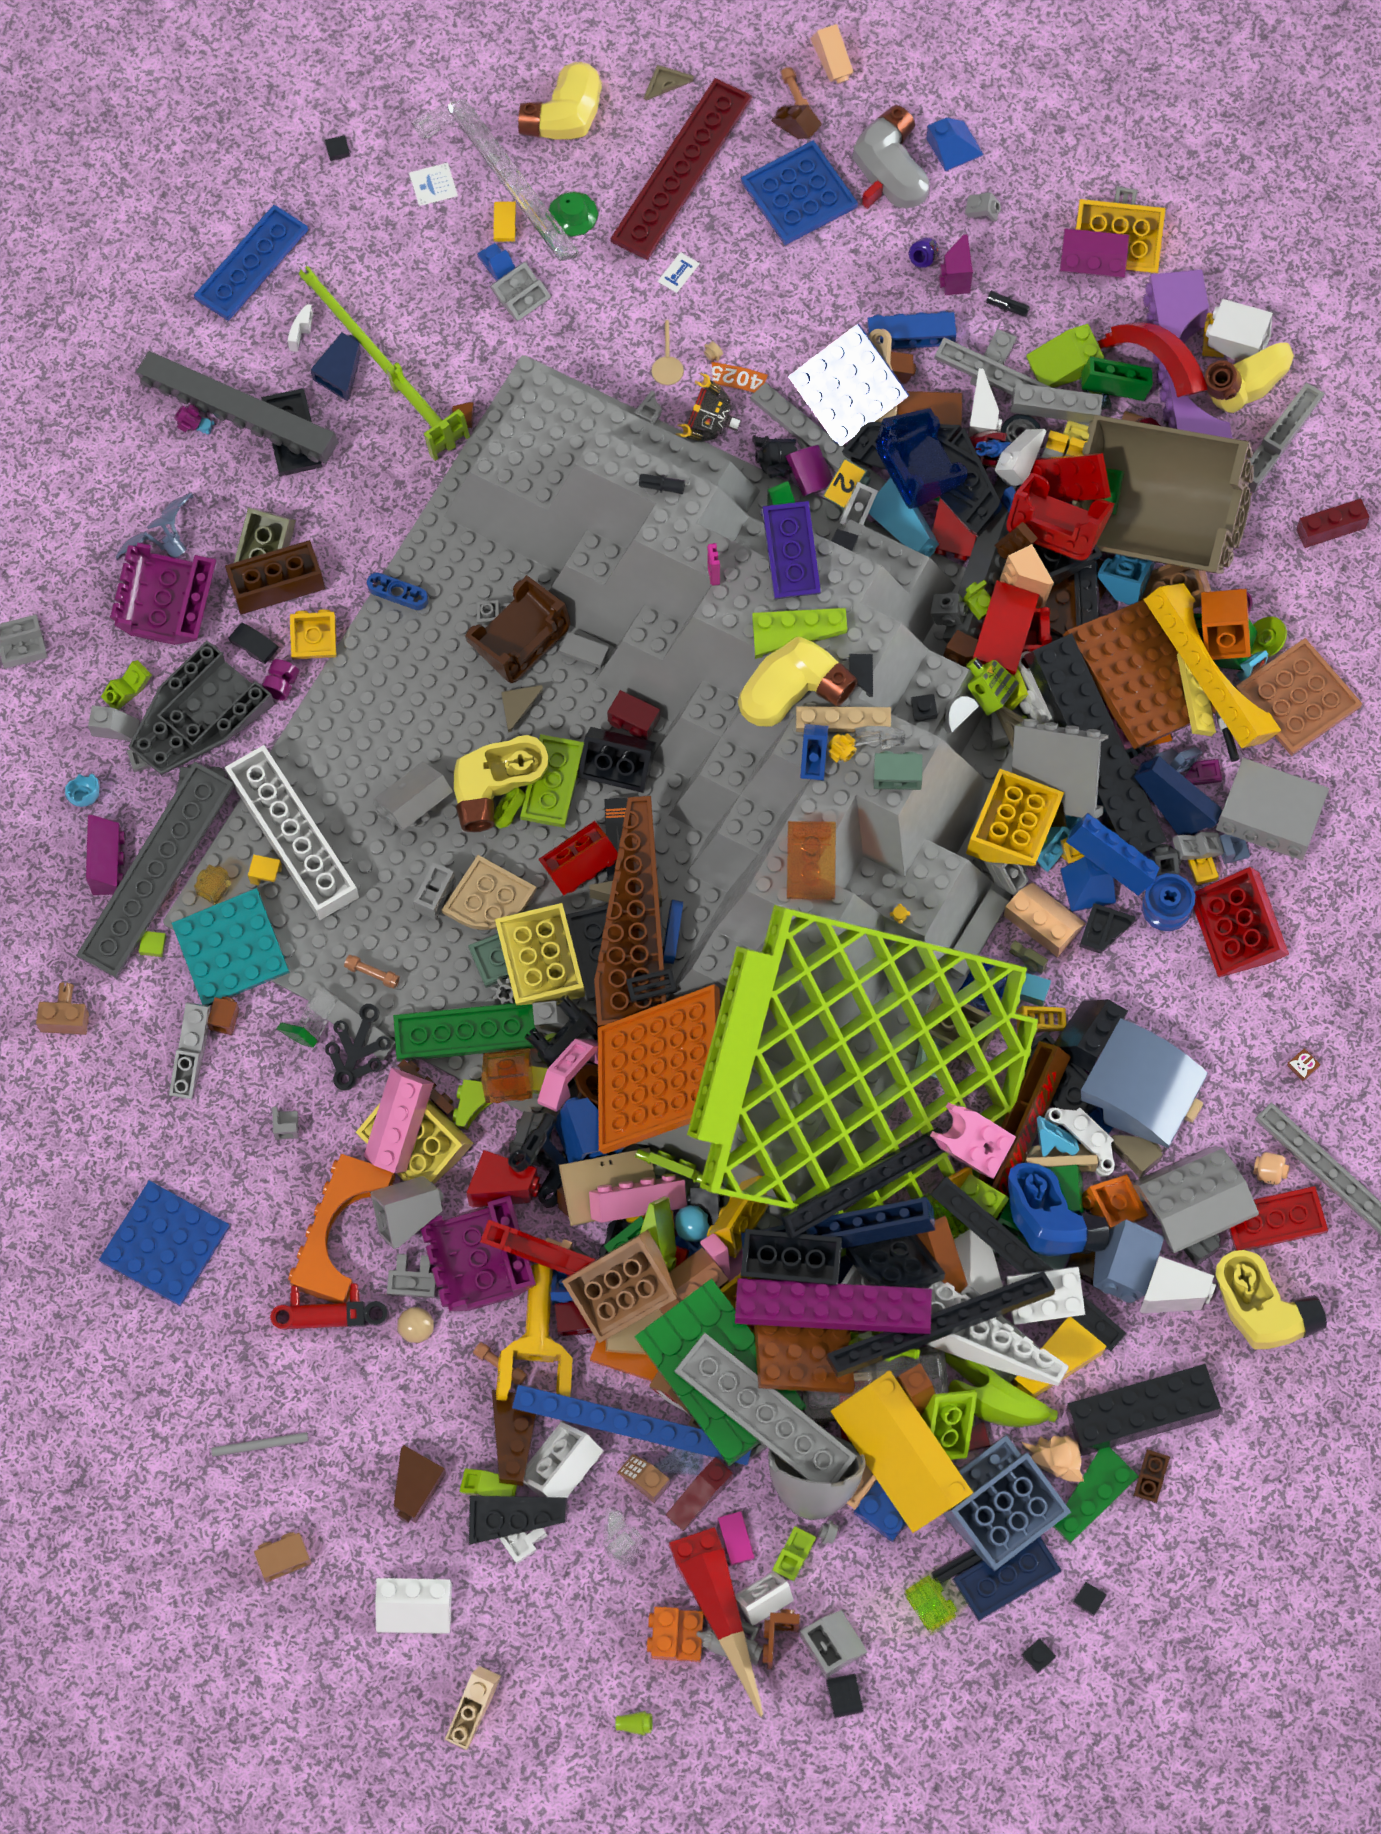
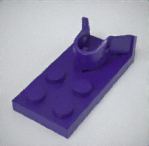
[761,501,821,600]

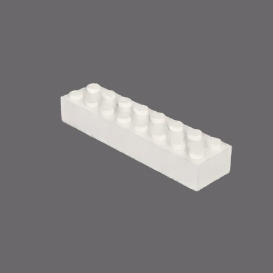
[225,745,359,921]

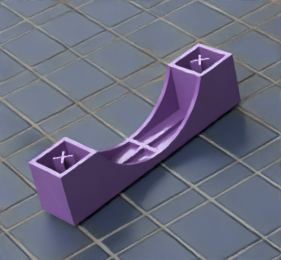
[1143,269,1233,439]

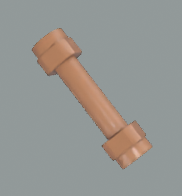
[781,67,809,105]
[344,954,400,989]
[473,1342,527,1386]

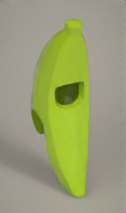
[936,1348,1058,1428]

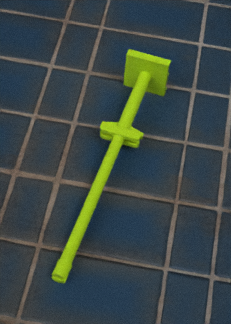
[299,266,470,461]

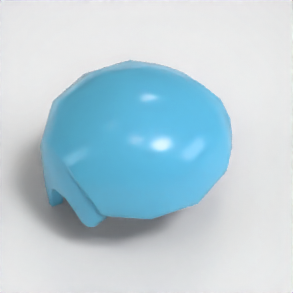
[65,774,100,807]
[675,1205,710,1242]

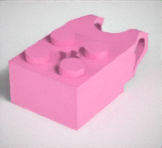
[930,1102,1016,1179]

